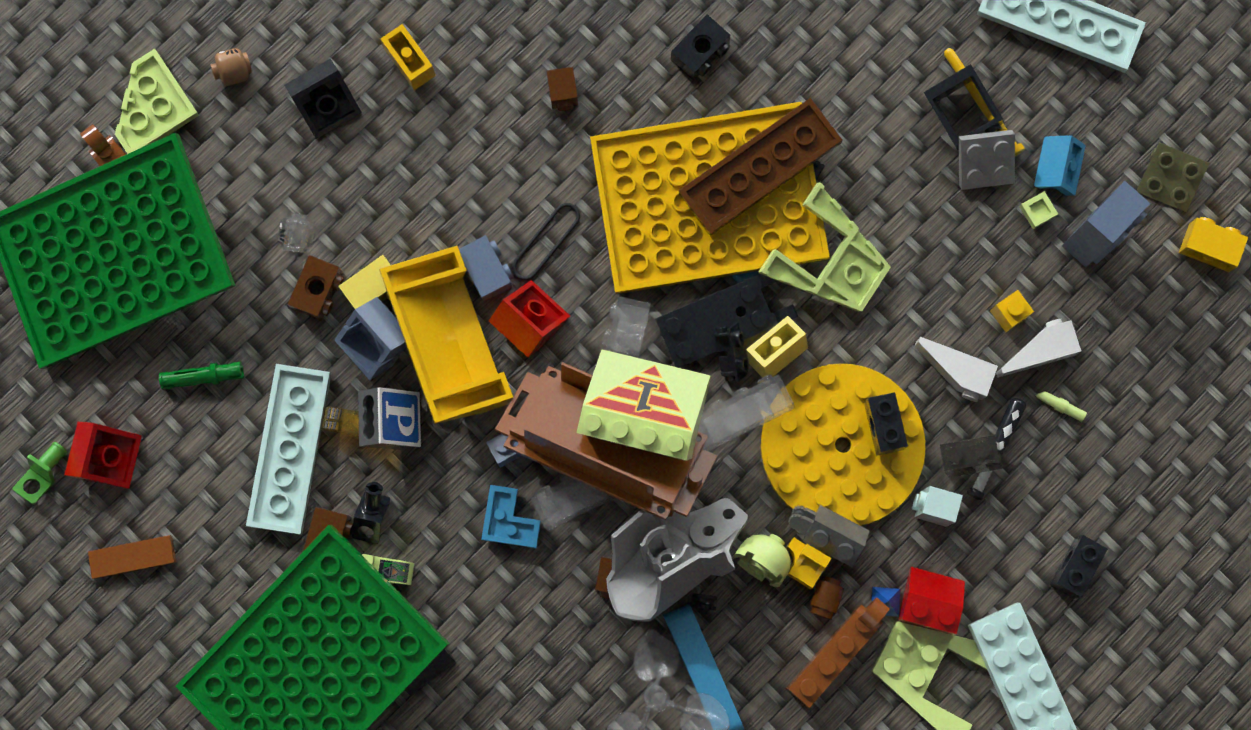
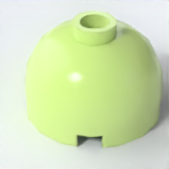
[734,534,791,587]

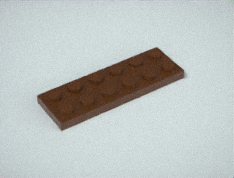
[678,98,843,236]

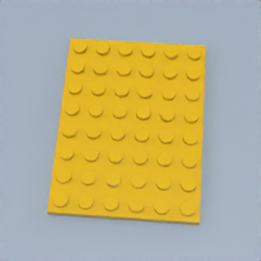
[590,102,830,294]

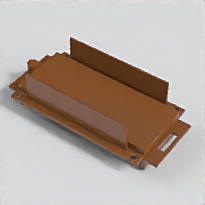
[495,362,717,520]

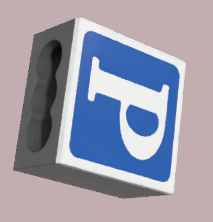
[358,387,421,450]

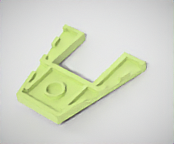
[758,182,891,312]
[871,621,987,730]

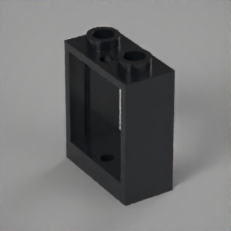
[924,64,1005,150]

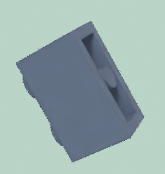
[459,235,514,302]

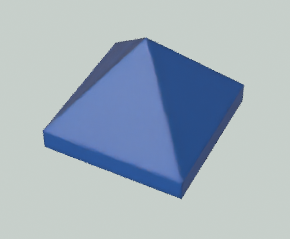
[871,587,900,617]

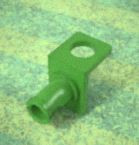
[13,442,67,505]

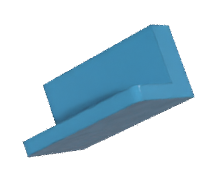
[1034,135,1086,196]

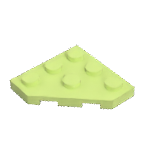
[115,49,199,154]

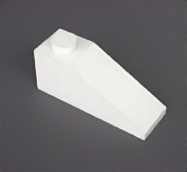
[996,319,1081,378]
[914,337,998,402]

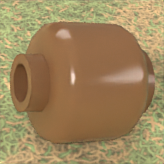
[210,48,252,86]

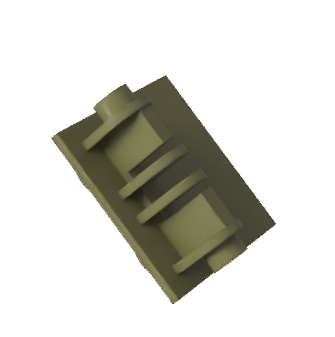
[1136,142,1210,212]

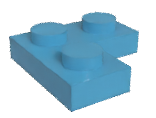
[481,485,541,549]

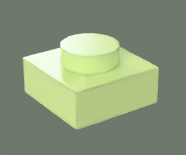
[1019,191,1058,229]

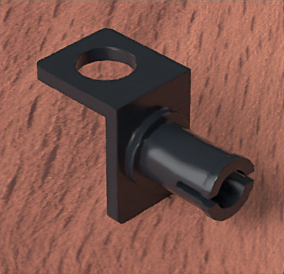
[352,482,390,544]

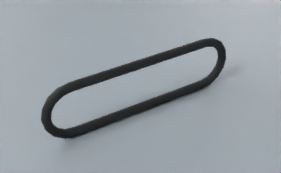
[512,203,580,280]

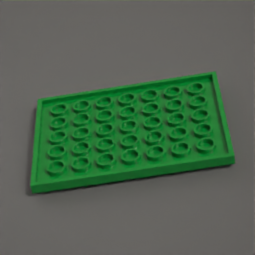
[0,133,236,369]
[175,524,450,730]

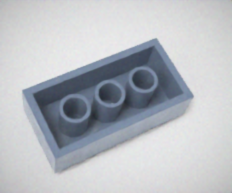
[1062,181,1150,267]

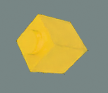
[990,290,1034,333]

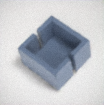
[335,297,406,380]

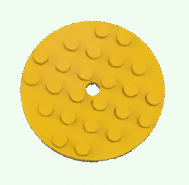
[760,364,925,526]

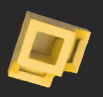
[786,538,831,589]

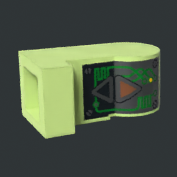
[362,554,415,585]

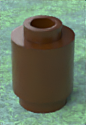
[810,576,844,620]

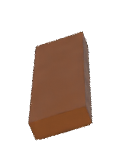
[88,535,176,579]

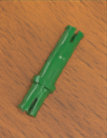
[159,361,244,390]

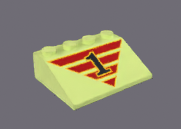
[576,349,711,460]

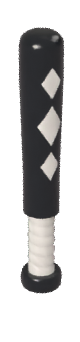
[967,398,1026,500]

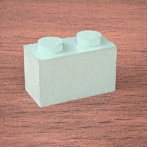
[912,486,963,527]

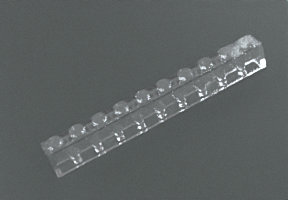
[531,374,794,532]

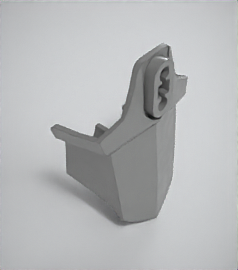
[606,498,748,622]

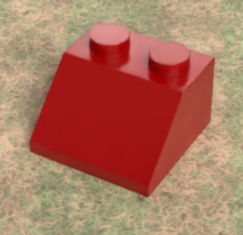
[489,280,570,357]
[64,421,142,489]
[897,567,965,635]

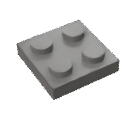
[959,130,1015,190]

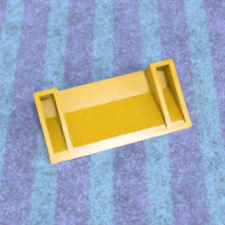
[379,246,513,424]

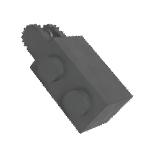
[788,505,869,567]

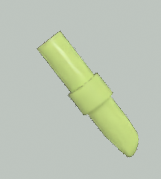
[1035,391,1087,422]

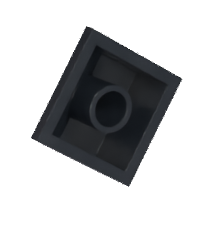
[284,59,362,139]

